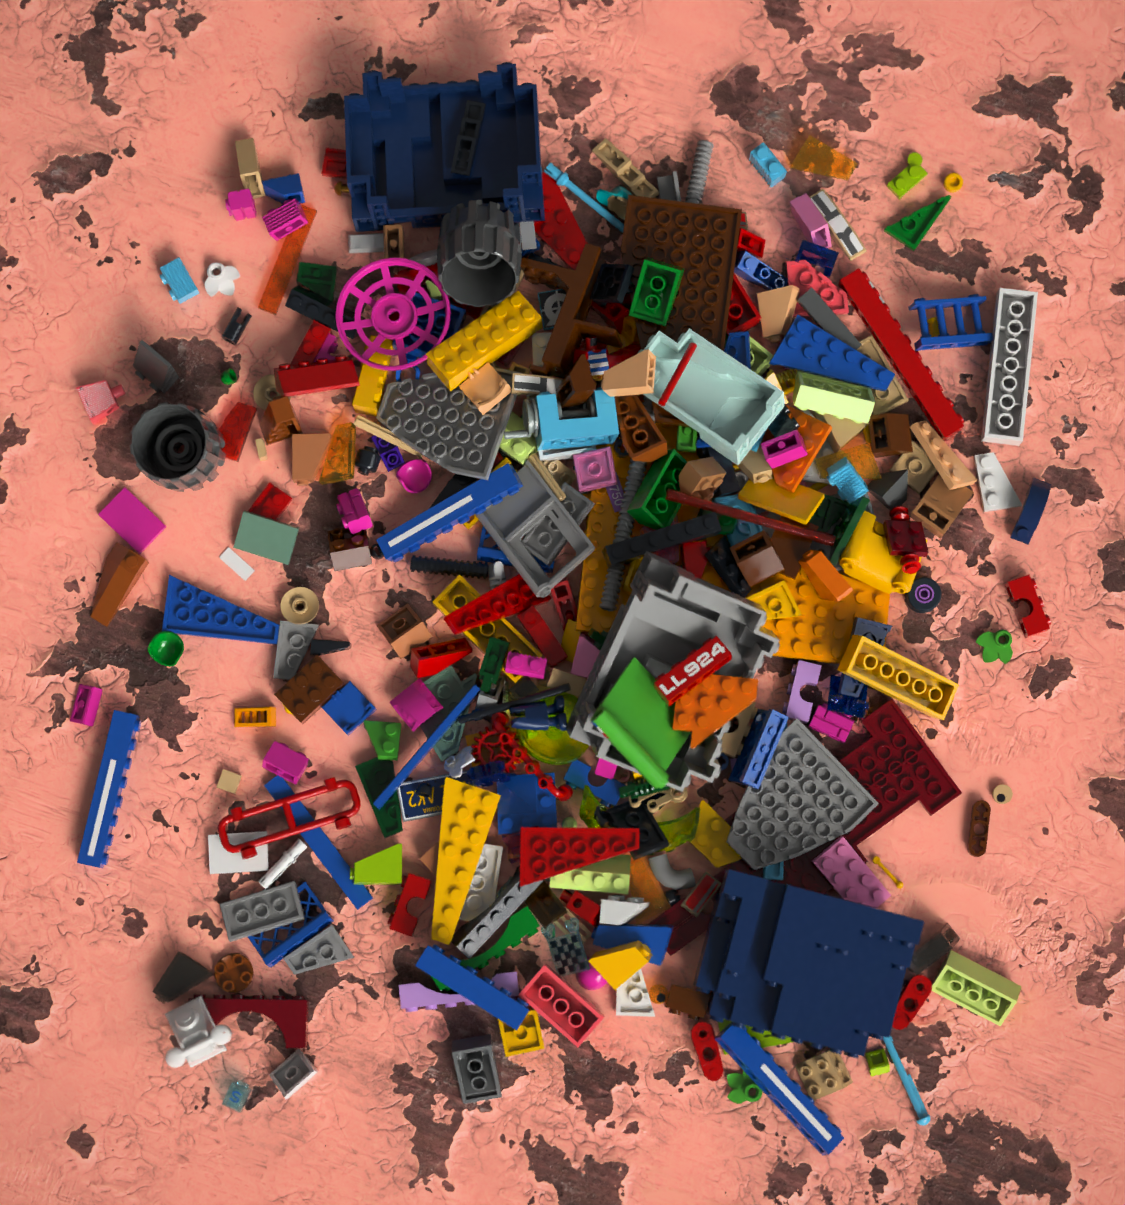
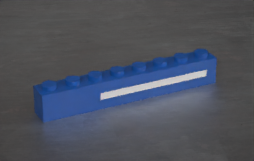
[376,463,523,562]
[77,710,141,869]
[714,1022,844,1156]

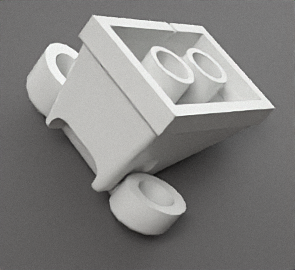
[165,996,232,1068]

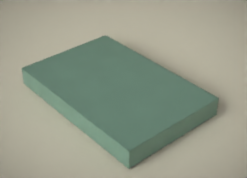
[233,511,299,565]

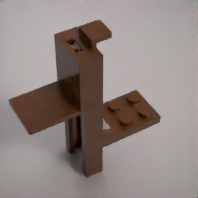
[521,244,623,378]

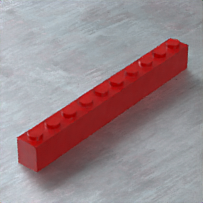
[838,268,964,441]

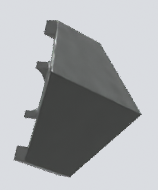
[867,469,908,511]

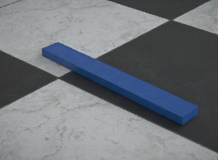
[373,685,481,810]
[264,775,373,910]

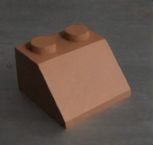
[377,603,432,659]

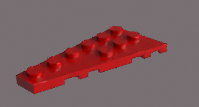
[534,172,587,270]
[520,827,639,887]

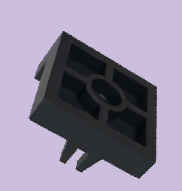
[590,264,635,306]

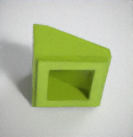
[865,1048,890,1076]

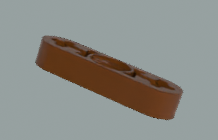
[967,800,991,857]

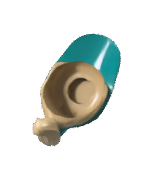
[596,186,633,219]

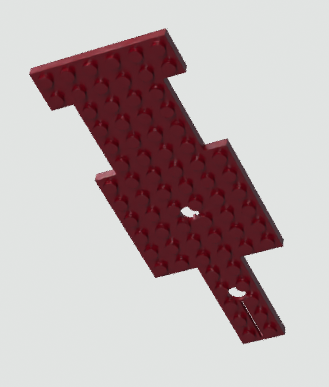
[648,698,962,956]

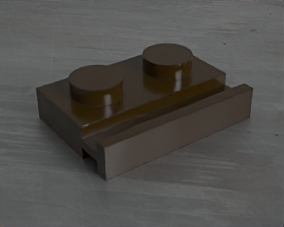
[524,881,567,929]

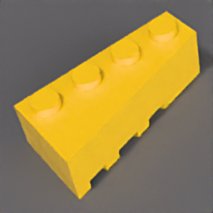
[352,335,393,417]

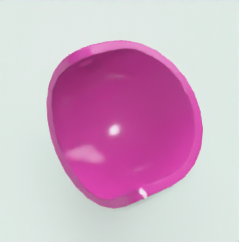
[396,459,432,493]
[576,956,607,990]

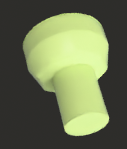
[562,817,577,828]

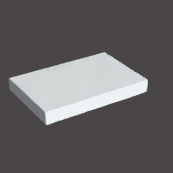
[208,831,269,874]

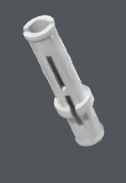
[258,838,307,889]

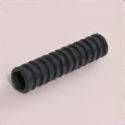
[410,555,489,580]

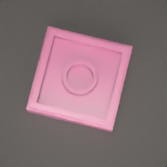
[573,446,618,493]

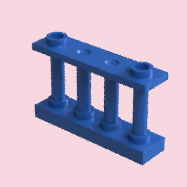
[908,294,993,351]

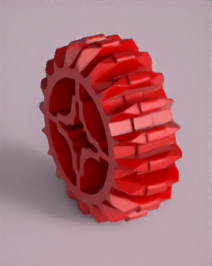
[471,724,521,777]

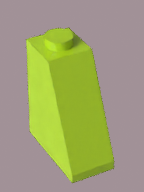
[350,844,402,885]

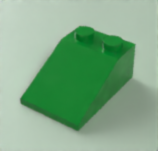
[629,258,685,326]

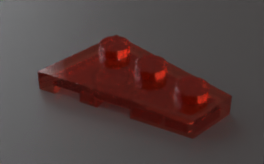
[218,402,257,462]

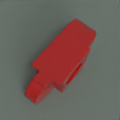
[892,975,932,1030]
[690,1022,724,1081]

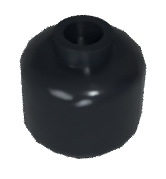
[353,446,381,476]

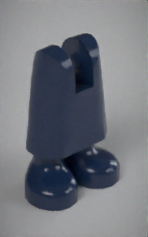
[509,695,567,731]

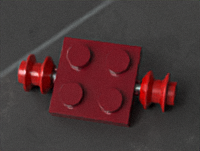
[883,506,929,574]

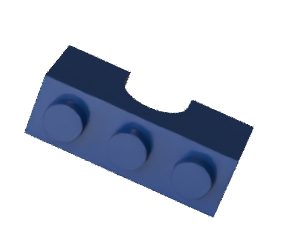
[563,758,626,808]

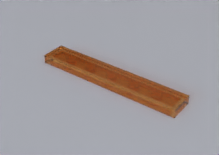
[258,205,317,315]

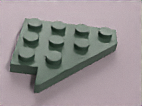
[420,665,477,762]

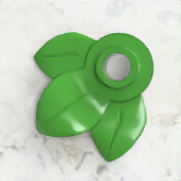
[976,630,1013,664]
[727,1071,762,1104]

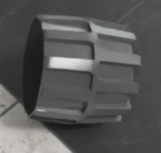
[437,200,522,307]
[130,402,226,492]

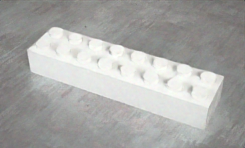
[981,288,1038,446]

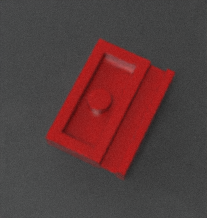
[322,147,347,179]
[248,482,293,520]

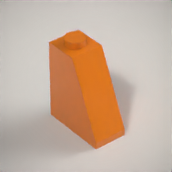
[798,550,853,602]

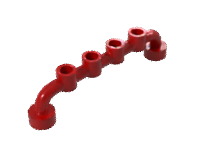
[491,711,573,801]

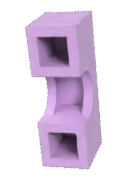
[782,660,822,724]

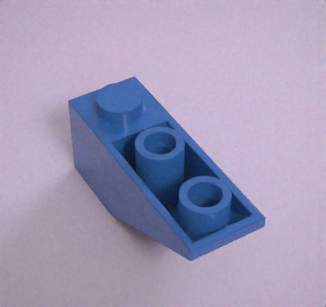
[734,251,788,291]

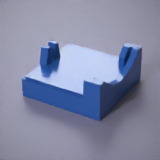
[321,681,377,736]

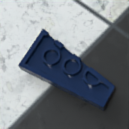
[837,617,892,698]

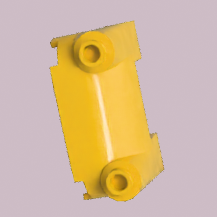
[838,511,928,594]

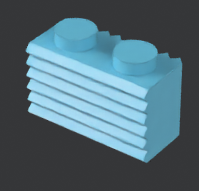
[749,142,787,187]
[159,257,199,304]
[827,457,869,504]

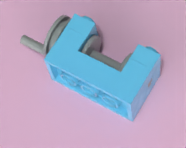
[504,387,619,451]

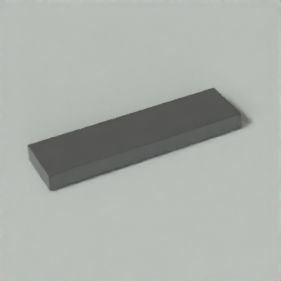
[797,288,861,350]

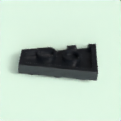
[704,536,752,598]

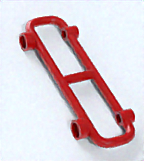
[218,777,361,860]

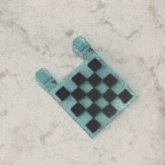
[541,918,590,977]

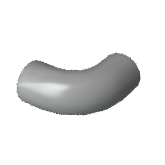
[648,854,696,890]

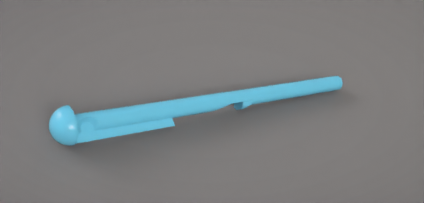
[883,1036,930,1126]

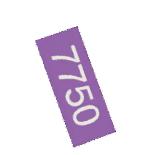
[606,473,624,512]

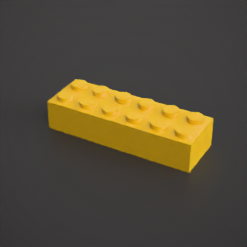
[426,290,542,391]
[432,574,543,685]
[837,635,959,720]

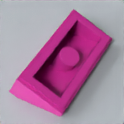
[70,684,102,727]

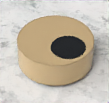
[992,784,1013,804]

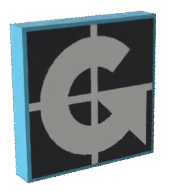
[538,289,567,331]

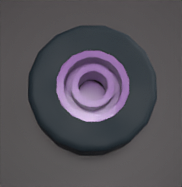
[905,577,942,613]

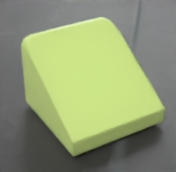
[426,280,443,301]

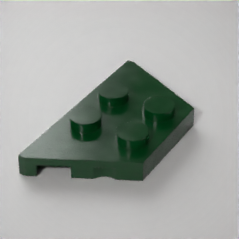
[829,496,870,566]

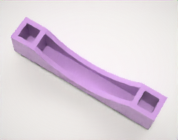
[399,972,519,1012]

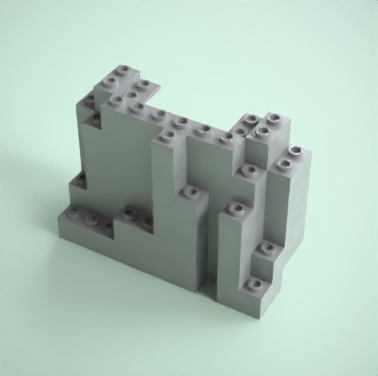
[567,551,780,792]

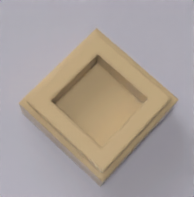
[255,438,268,461]
[216,769,242,794]

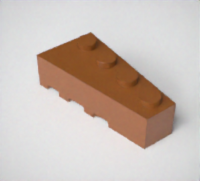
[260,395,303,446]

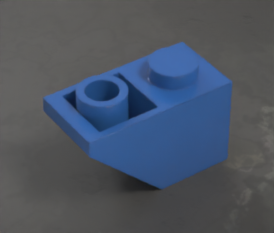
[262,173,305,204]

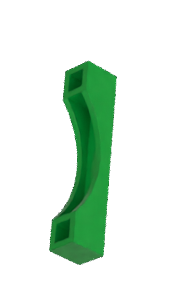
[431,906,540,992]

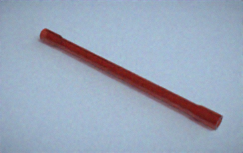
[665,488,836,546]

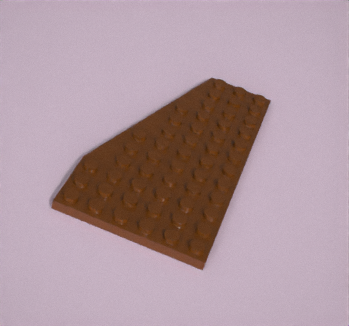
[621,195,742,427]

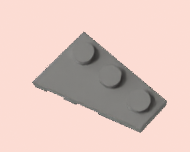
[273,620,319,680]
[283,925,355,975]

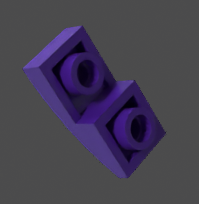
[371,435,405,472]

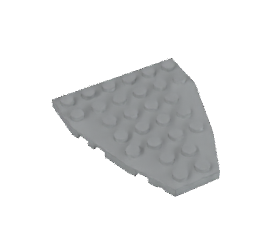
[376,367,522,480]
[726,718,879,870]

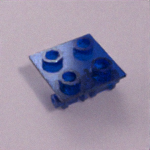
[827,675,869,719]
[466,760,517,787]

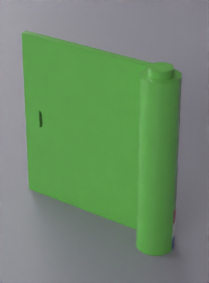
[590,657,691,789]

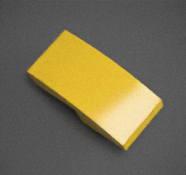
[561,619,585,663]

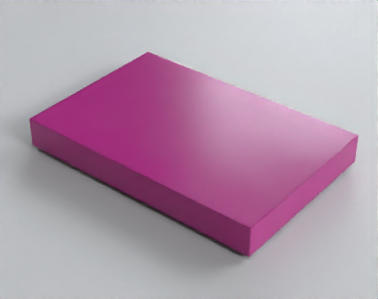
[98,487,166,554]

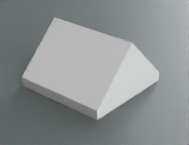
[269,1049,319,1099]

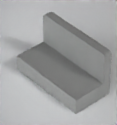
[657,171,681,201]

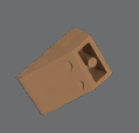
[910,474,974,539]

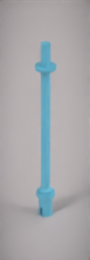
[544,162,624,233]

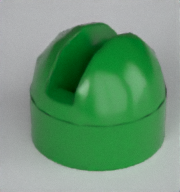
[221,368,237,385]

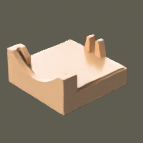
[459,362,511,415]

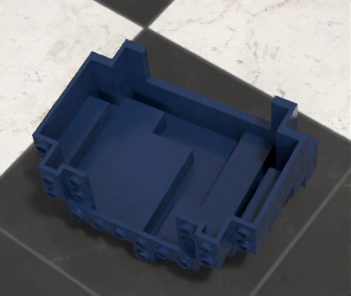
[344,62,545,232]
[693,869,924,1058]

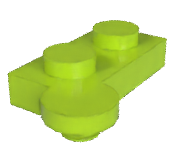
[887,152,928,200]

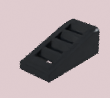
[310,639,352,657]

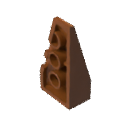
[614,395,668,462]
[90,542,149,627]

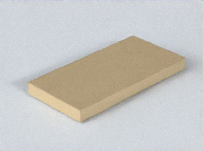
[857,335,909,415]

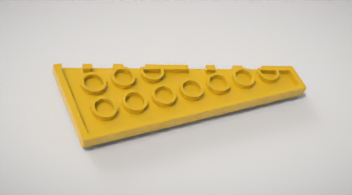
[431,777,501,945]

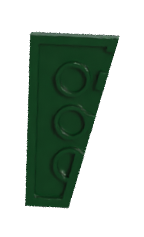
[355,757,403,838]

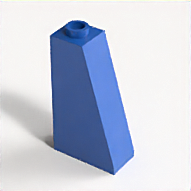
[591,923,674,966]

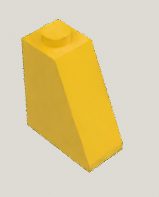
[589,940,652,990]

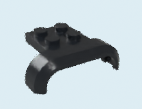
[594,793,669,860]

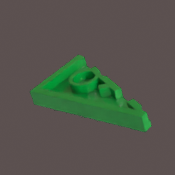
[884,195,952,251]

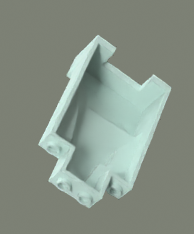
[637,328,784,465]

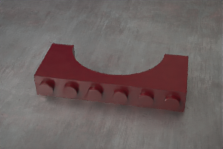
[188,994,309,1048]

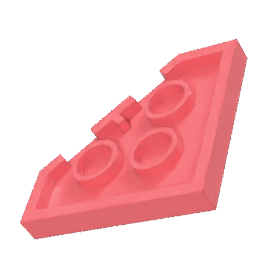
[786,260,849,318]

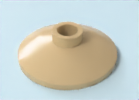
[253,374,291,411]
[280,587,319,624]

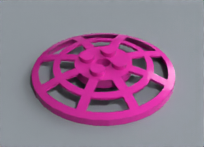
[336,258,451,371]

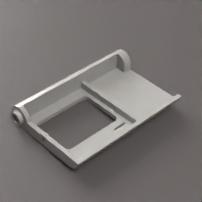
[475,460,595,598]

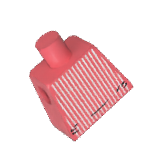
[76,380,126,424]

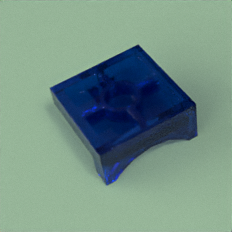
[795,240,839,278]

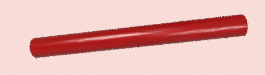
[658,342,697,406]

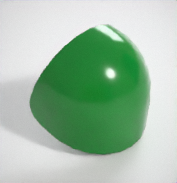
[148,631,184,667]

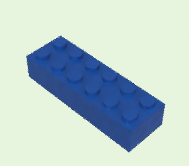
[415,944,530,1030]

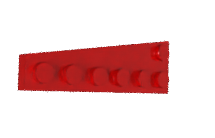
[443,574,552,635]

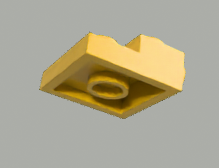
[498,1007,545,1057]

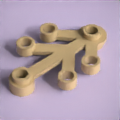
[615,768,688,813]

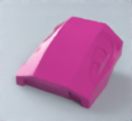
[389,678,444,732]

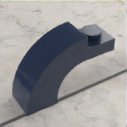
[1010,477,1051,545]

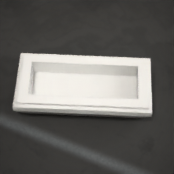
[348,233,384,254]

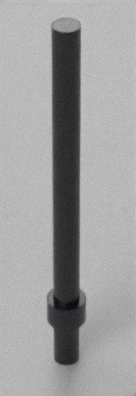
[458,683,571,724]

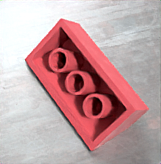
[519,964,605,1048]

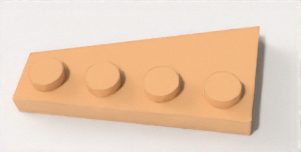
[910,421,977,490]

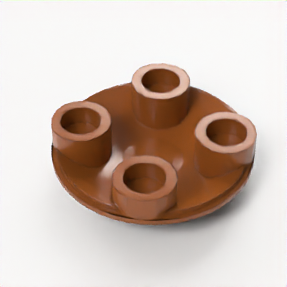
[214,953,254,993]

